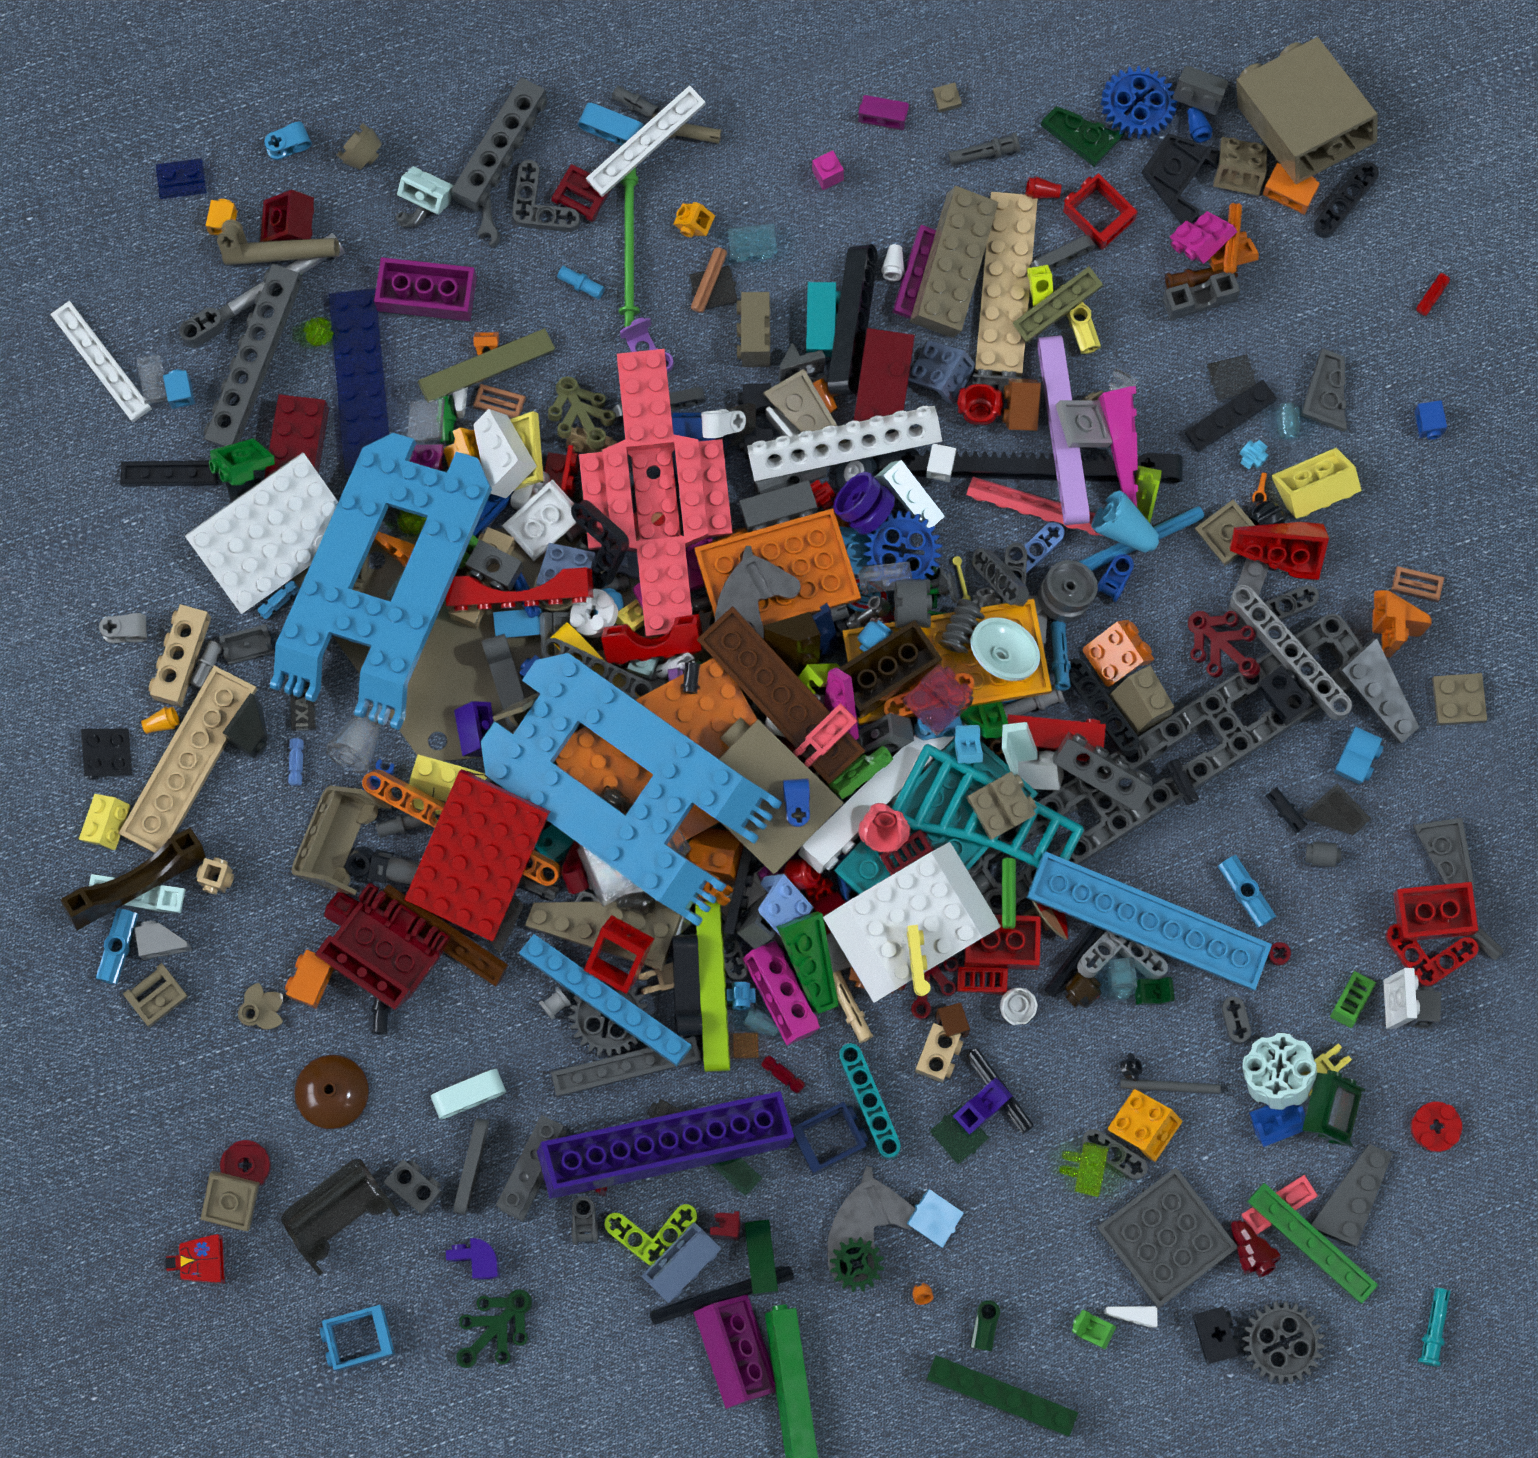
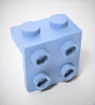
[758,874,813,937]

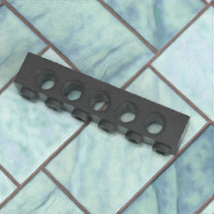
[451,77,548,212]

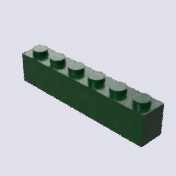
[926,1355,1078,1438]

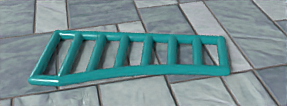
[892,744,1084,868]

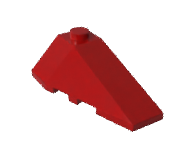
[1229,522,1329,580]

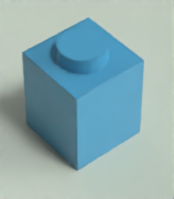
[163,369,195,409]

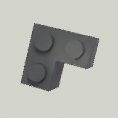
[737,893,785,949]

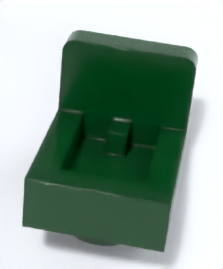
[1134,977,1175,1005]

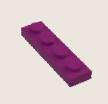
[892,225,936,319]

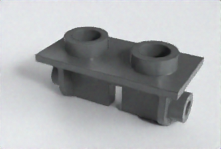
[972,369,1021,394]

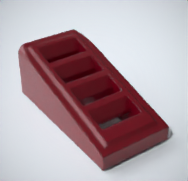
[879,829,936,875]

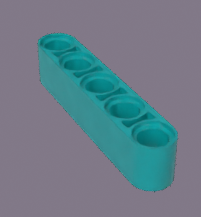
[839,1043,901,1160]

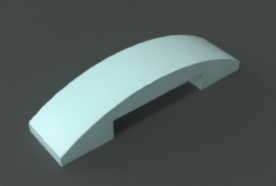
[89,874,186,913]

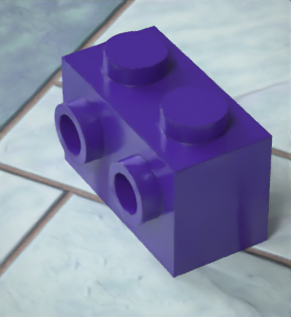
[454,701,494,757]

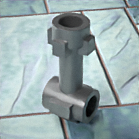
[846,596,890,629]

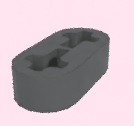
[1221,997,1251,1044]

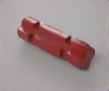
[1416,273,1450,316]

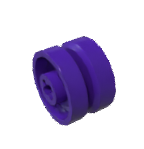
[833,472,895,535]

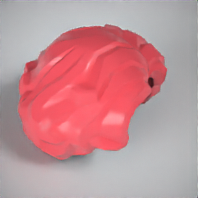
[859,803,910,853]

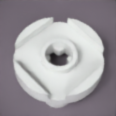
[570,589,618,638]

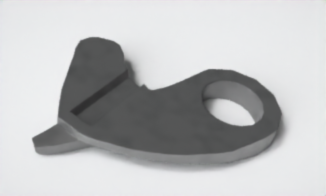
[715,546,801,638]
[828,1166,915,1287]

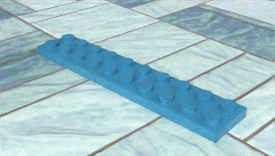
[1026,851,1272,990]

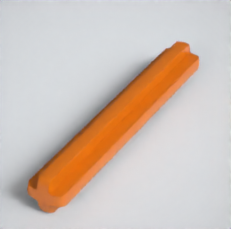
[1223,203,1242,274]

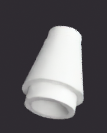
[881,244,904,281]

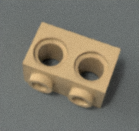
[915,1023,963,1083]

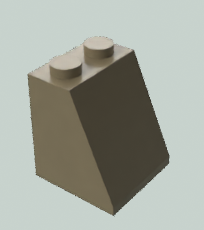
[1104,665,1174,742]

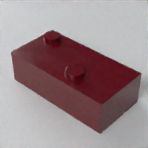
[854,328,915,422]

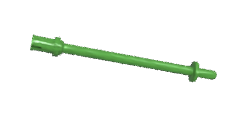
[619,167,640,327]

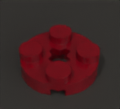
[220,1140,271,1187]

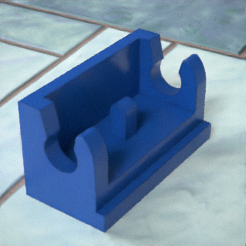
[1249,1105,1306,1147]

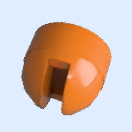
[912,1283,934,1305]

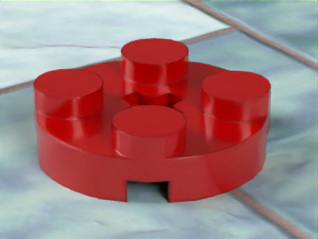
[1411,1102,1462,1152]

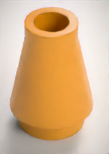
[141,706,180,734]

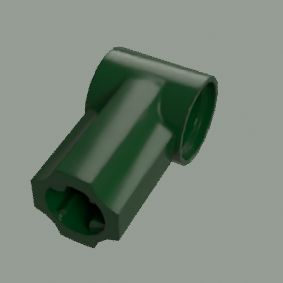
[970,1300,1000,1351]

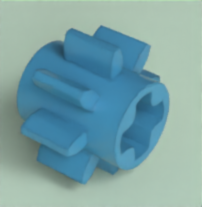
[726,982,756,1010]

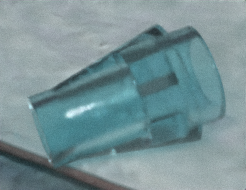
[742,1007,779,1037]

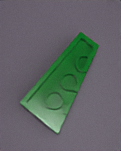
[777,912,839,1014]

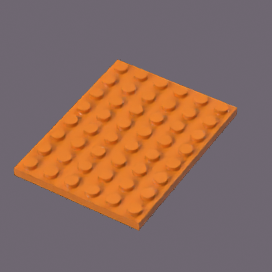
[556,658,757,876]

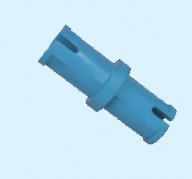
[557,265,605,300]

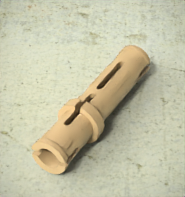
[833,971,873,1043]

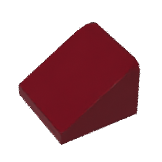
[324,892,359,926]

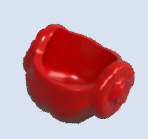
[957,384,1003,425]

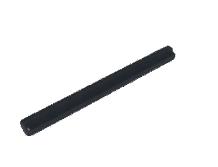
[650,1266,794,1325]

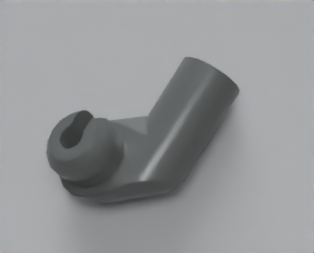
[396,206,429,228]

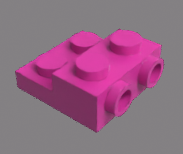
[1170,211,1237,264]

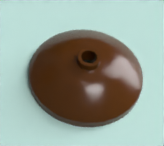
[295,1055,369,1129]

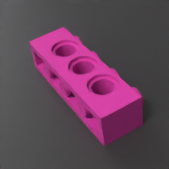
[742,941,820,1046]

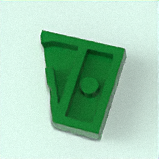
[958,701,1008,738]

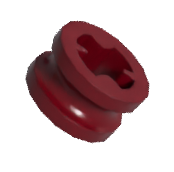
[1268,942,1291,966]

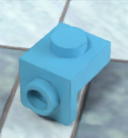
[954,725,983,764]

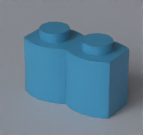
[1333,726,1384,785]

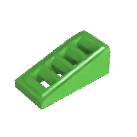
[1330,971,1377,1028]

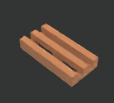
[473,384,526,418]
[1391,566,1444,602]

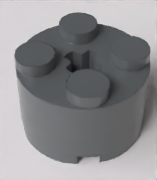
[894,579,932,628]

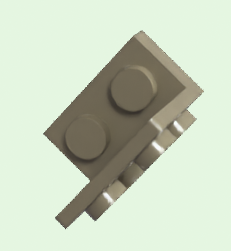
[1213,137,1267,196]

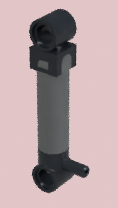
[346,846,420,885]

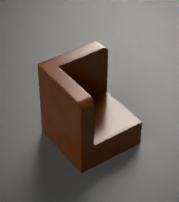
[935,1002,970,1038]

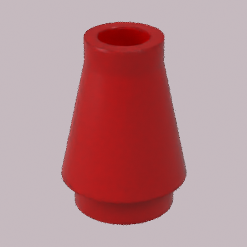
[1025,176,1061,199]

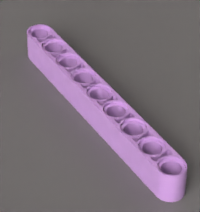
[1037,335,1090,525]

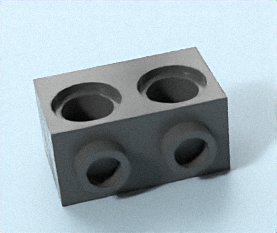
[384,1159,443,1216]

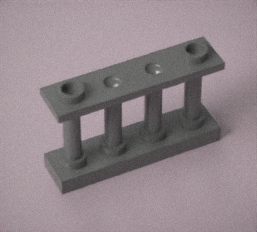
[496,1115,568,1222]

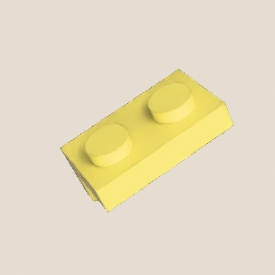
[79,794,130,850]

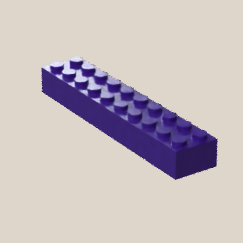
[537,1091,794,1199]

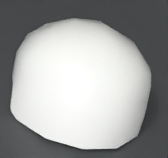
[1000,987,1038,1026]

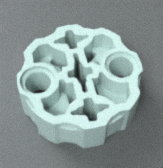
[1243,1033,1318,1110]

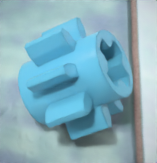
[1239,440,1269,469]

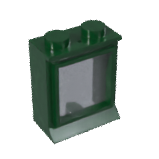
[1302,1070,1365,1147]

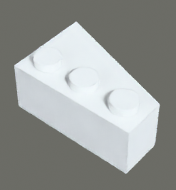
[473,409,537,498]

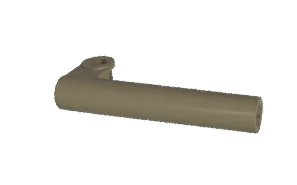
[217,220,340,265]

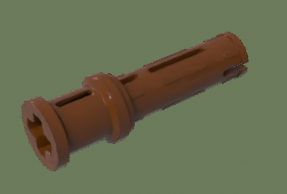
[1165,267,1238,289]

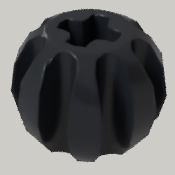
[1249,501,1285,526]

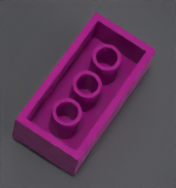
[374,257,477,321]

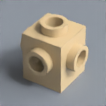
[196,857,234,895]

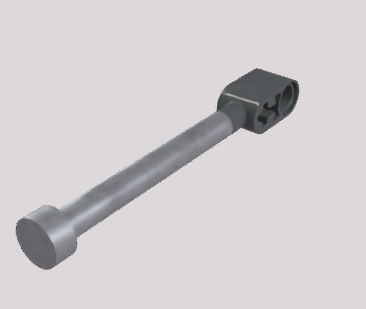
[179,233,345,348]

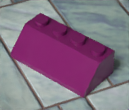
[693,1294,776,1409]

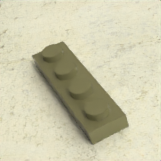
[1013,266,1104,343]

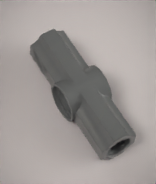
[753,466,827,495]

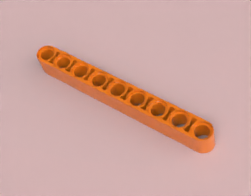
[362,769,561,886]

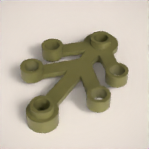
[548,376,615,449]

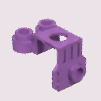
[620,317,674,372]

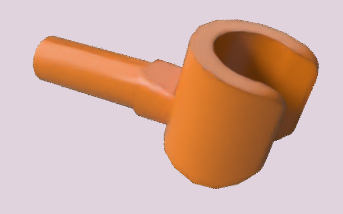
[1252,473,1267,503]

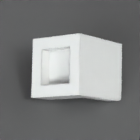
[926,444,956,482]

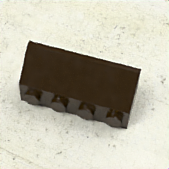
[763,612,821,692]
[838,620,942,719]

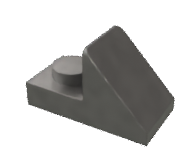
[778,343,825,383]

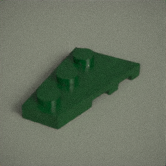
[1040,106,1124,167]

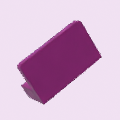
[858,95,909,130]

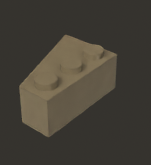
[737,292,770,367]

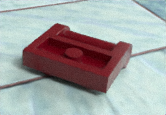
[551,164,612,222]

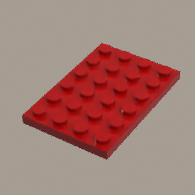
[404,769,551,942]

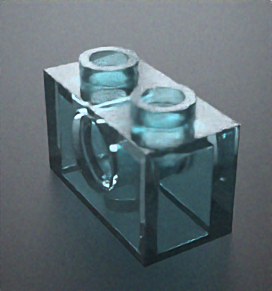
[1106,957,1137,1000]

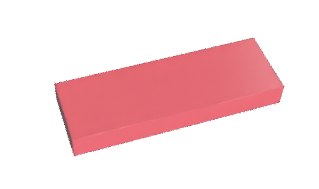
[1241,1175,1318,1235]

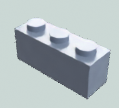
[641,1222,721,1303]

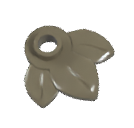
[238,983,284,1030]

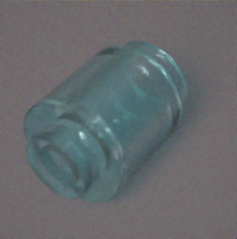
[1276,403,1301,440]

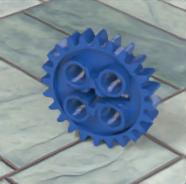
[1101,66,1177,139]
[864,511,943,586]

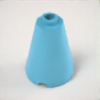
[1091,490,1159,553]

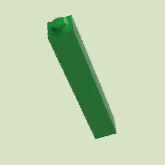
[765,1304,818,1458]

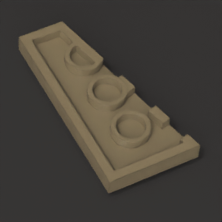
[762,369,847,449]

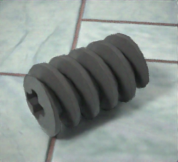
[939,599,985,653]

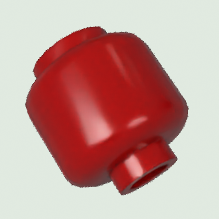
[783,858,821,890]

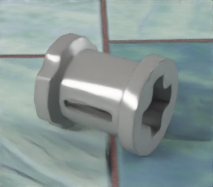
[539,988,571,1020]

